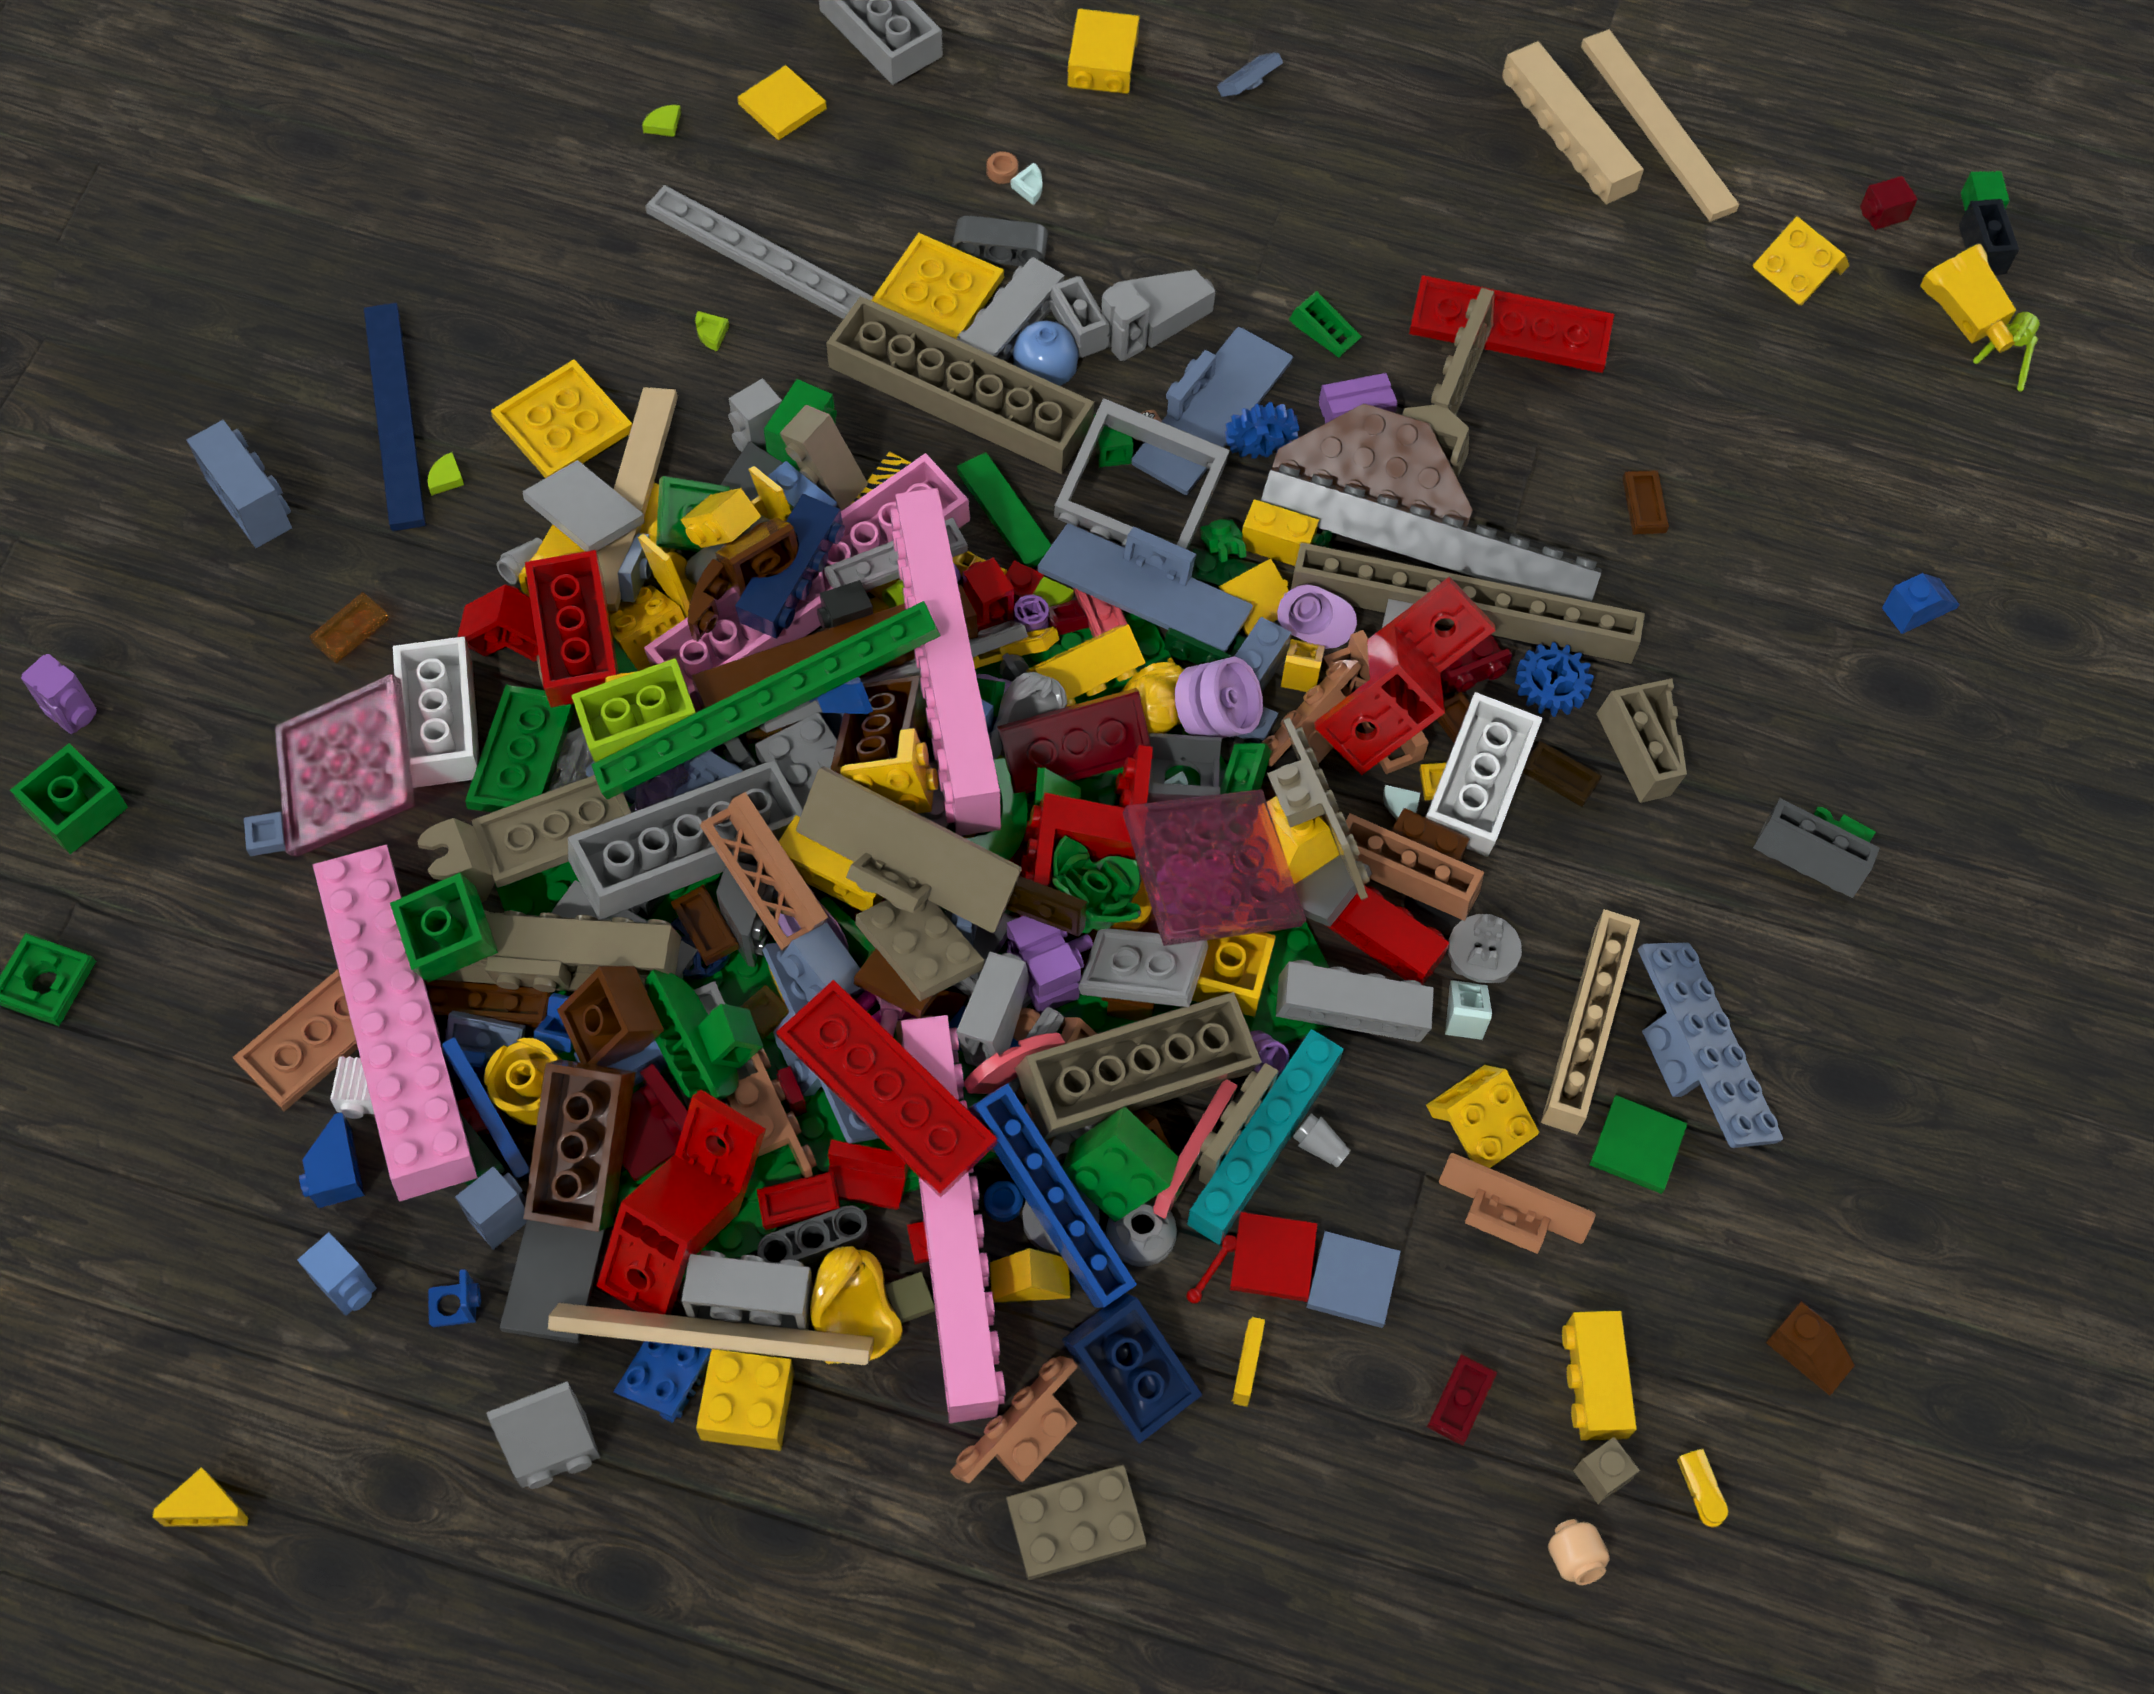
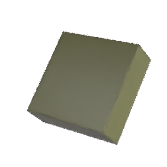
[885,1271,935,1323]

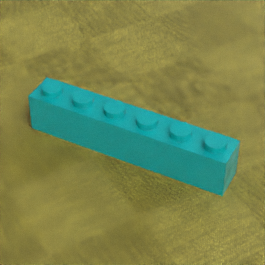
[1187,1029,1344,1245]

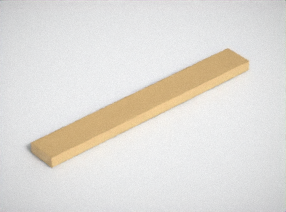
[1581,30,1739,222]
[596,387,678,612]
[548,1303,874,1365]

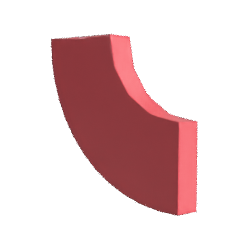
[964,1033,1065,1093]

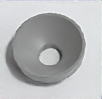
[1106,1198,1177,1267]

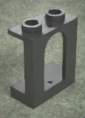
[1146,733,1222,824]

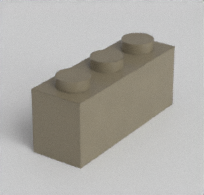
[779,405,868,511]

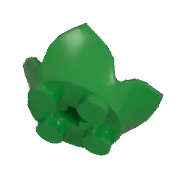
[1051,835,1141,933]

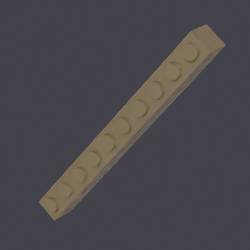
[1291,542,1645,664]

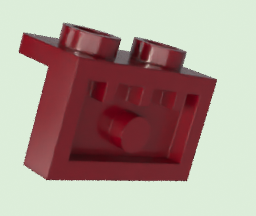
[1440,635,1512,695]

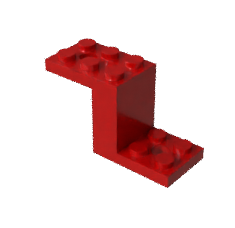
[1315,576,1496,775]
[1018,745,1153,918]
[597,1090,766,1315]

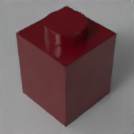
[1860,176,1918,230]

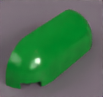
[645,969,739,1101]

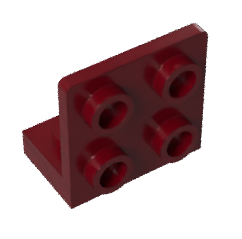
[622,1064,688,1181]

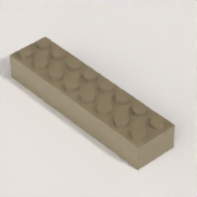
[826,296,1094,474]

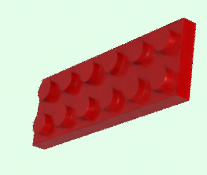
[1409,275,1614,373]
[776,979,998,1198]

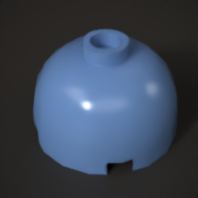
[1013,320,1079,386]

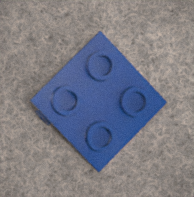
[614,1341,713,1423]

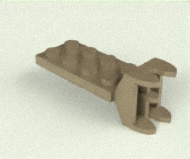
[1402,288,1494,478]
[418,775,631,902]

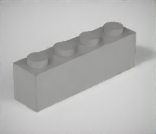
[956,257,1064,362]
[1276,960,1434,1042]

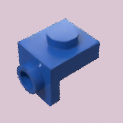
[534,993,574,1053]

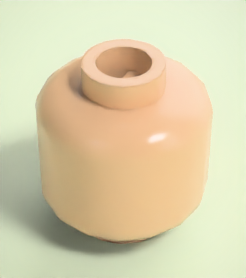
[1548,1519,1610,1585]

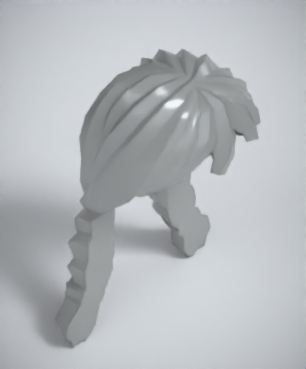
[989,672,1067,759]

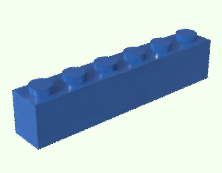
[968,1083,1137,1308]

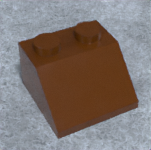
[715,517,798,597]
[557,966,664,1067]

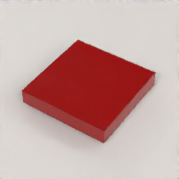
[1230,1212,1317,1302]

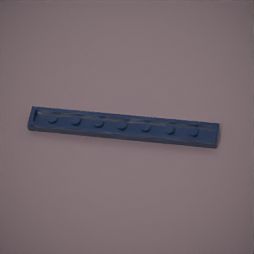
[364,303,426,531]

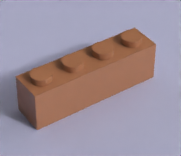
[1338,813,1484,921]

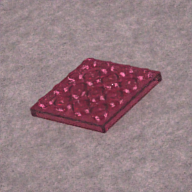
[275,674,415,857]
[1122,789,1306,946]

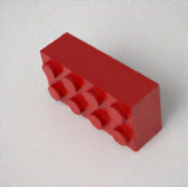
[525,550,619,707]

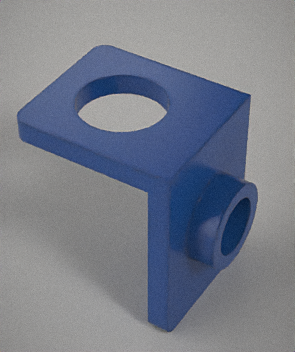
[428,1269,481,1327]

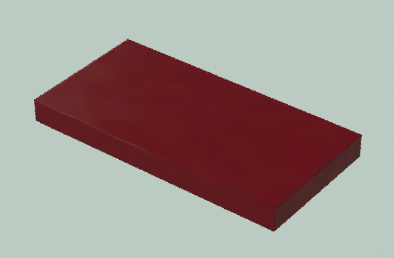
[997,688,1154,794]

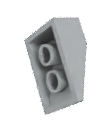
[487,1382,600,1489]

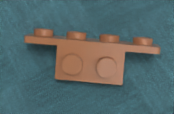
[1261,660,1362,766]
[726,1047,817,1178]
[1439,1153,1596,1254]
[951,1356,1078,1483]

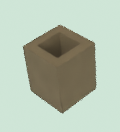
[1573,1437,1640,1504]

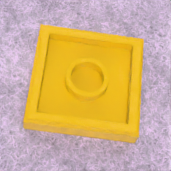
[738,65,827,141]

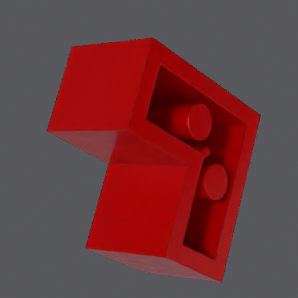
[963,557,1014,632]
[457,584,539,662]

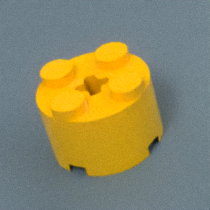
[484,1038,563,1126]

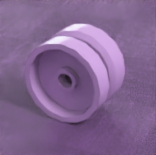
[1175,656,1263,739]

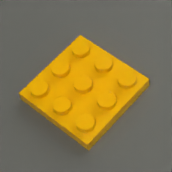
[871,233,1004,339]
[491,360,632,478]

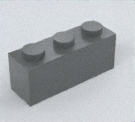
[1753,798,1880,898]

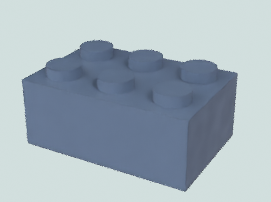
[187,420,292,548]

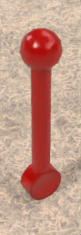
[1186,1235,1236,1304]

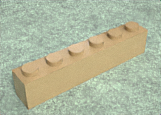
[1502,41,1644,204]
[1541,909,1640,1135]

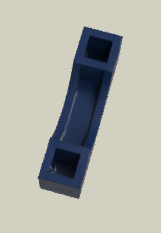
[735,494,845,639]

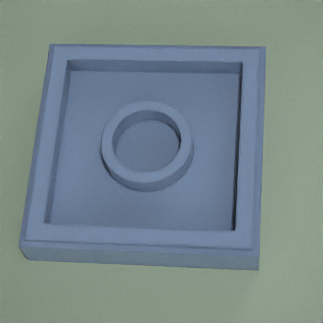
[1306,1231,1401,1328]

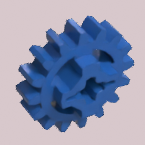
[1225,402,1299,459]
[1515,642,1594,717]

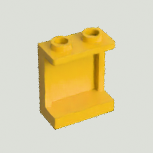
[1067,9,1139,94]

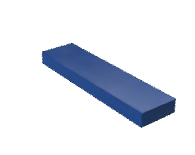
[442,1037,530,1182]

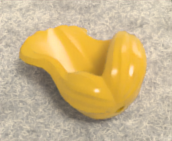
[1121,658,1185,734]
[810,1246,903,1364]

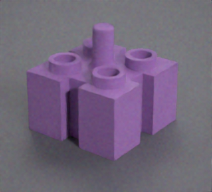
[1007,916,1093,1015]

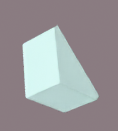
[1445,980,1492,1040]

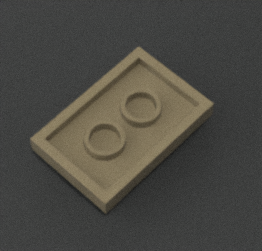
[855,899,984,1001]
[1197,1063,1278,1185]
[1006,1465,1147,1580]

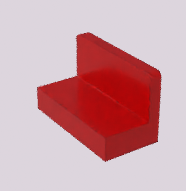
[828,1140,909,1210]

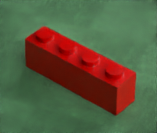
[1325,885,1450,985]

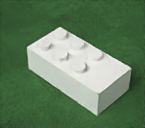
[393,636,480,789]
[1425,692,1542,857]

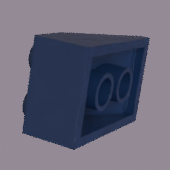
[1061,1293,1202,1444]

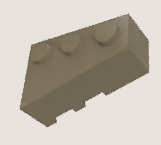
[1597,678,1687,803]

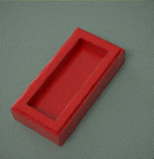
[757,1171,841,1230]

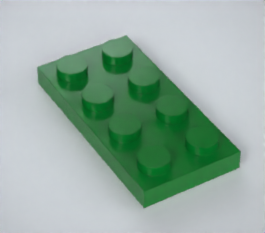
[465,685,575,813]

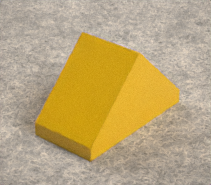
[1281,639,1325,692]
[990,1248,1070,1302]
[153,1467,248,1527]

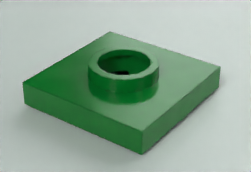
[0,933,96,1026]

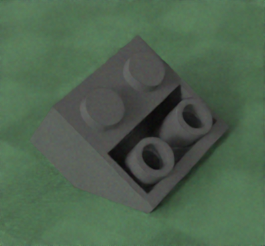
[716,862,777,967]

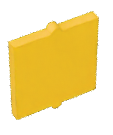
[1219,558,1289,636]

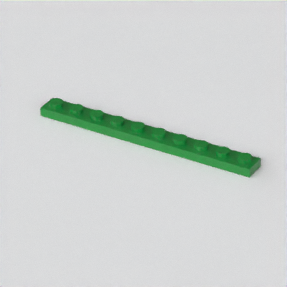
[591,601,941,800]

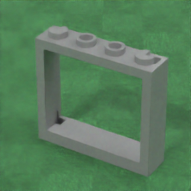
[1054,398,1229,550]

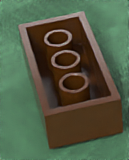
[830,675,928,774]
[523,1059,636,1232]

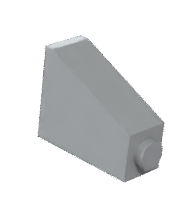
[1113,270,1215,348]
[956,952,1030,1067]

